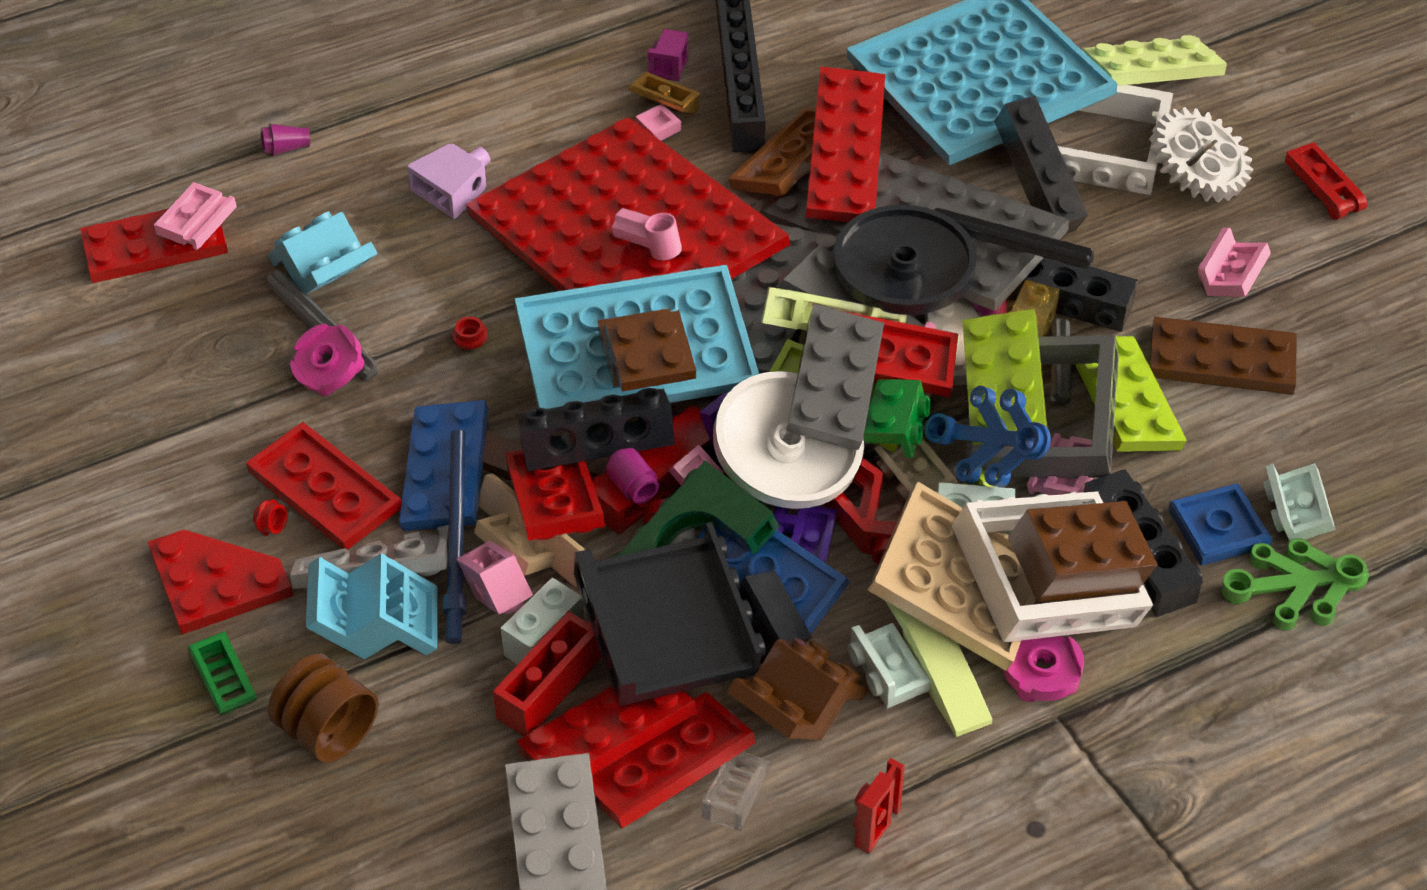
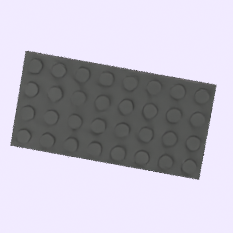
[764,152,1069,311]

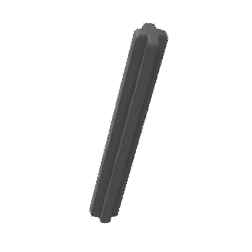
[267,270,378,380]

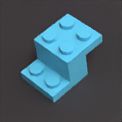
[268,211,378,295]
[306,553,437,660]

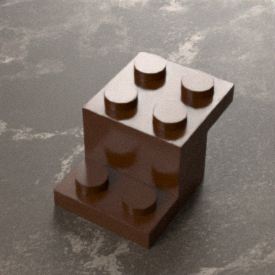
[598,308,697,392]
[727,638,869,740]

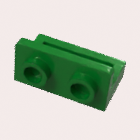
[863,379,930,458]

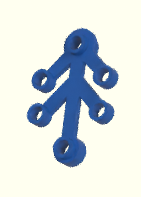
[925,386,1051,488]

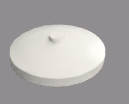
[713,371,864,509]

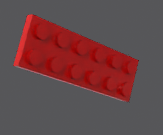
[805,67,885,222]

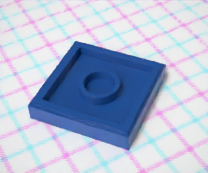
[1168,483,1272,566]

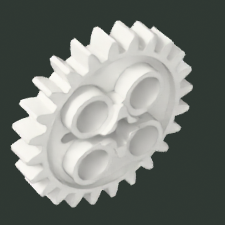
[1149,107,1253,202]

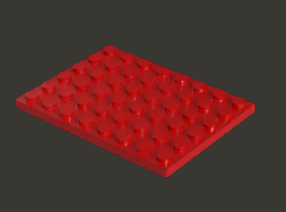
[466,117,790,291]

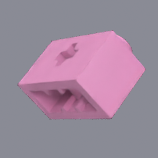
[457,541,533,615]

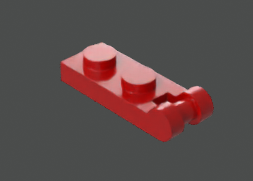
[1284,142,1368,220]

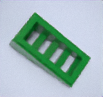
[188,631,257,716]

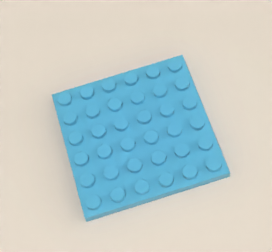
[847,0,1118,165]

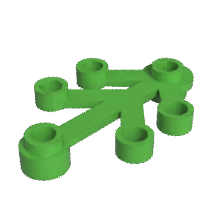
[1221,538,1369,631]

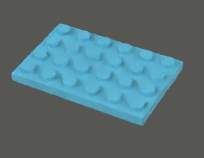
[515,265,759,409]

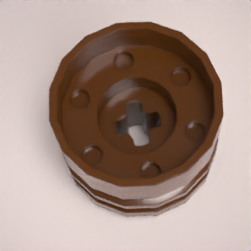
[267,653,379,763]

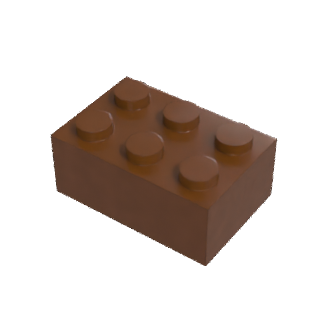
[1008,501,1158,602]

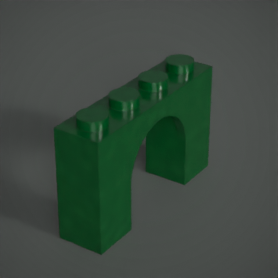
[611,461,779,558]

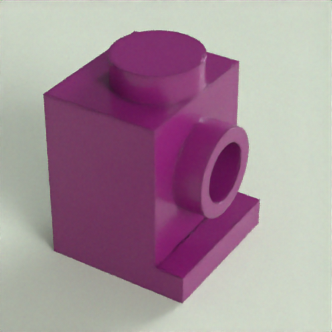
[648,29,689,81]

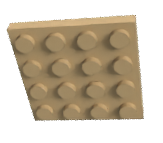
[868,482,1036,671]

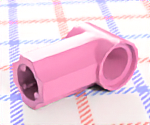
[612,208,682,260]

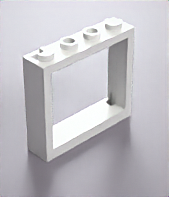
[1058,85,1173,195]
[952,492,1153,643]

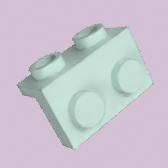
[1263,463,1336,541]
[847,623,931,709]

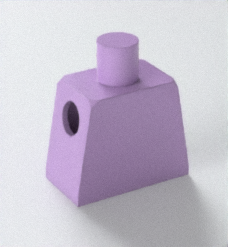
[407,144,490,219]

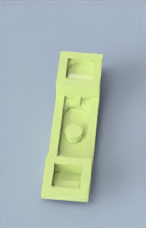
[761,287,907,330]

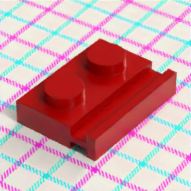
[853,758,905,854]

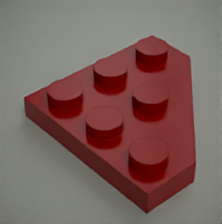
[147,529,294,635]

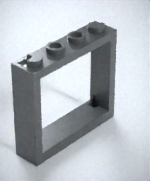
[966,335,1119,478]

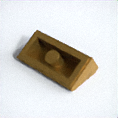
[628,72,700,113]

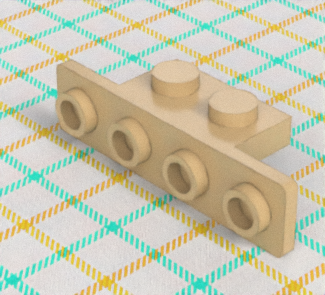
[474,473,585,587]

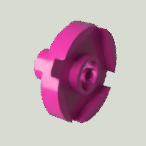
[290,324,364,396]
[1003,636,1084,702]

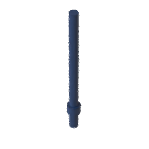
[443,430,466,644]

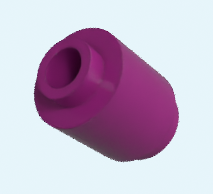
[606,448,659,504]

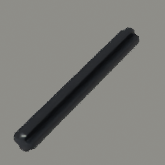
[934,208,1094,269]

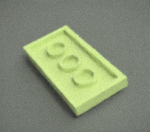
[1083,35,1227,86]

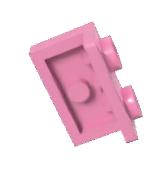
[1198,228,1271,297]

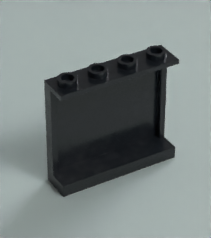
[574,522,765,706]

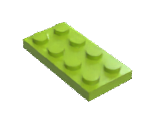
[962,309,1047,445]
[1075,336,1187,452]

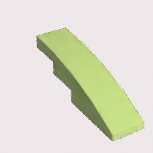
[886,601,992,737]

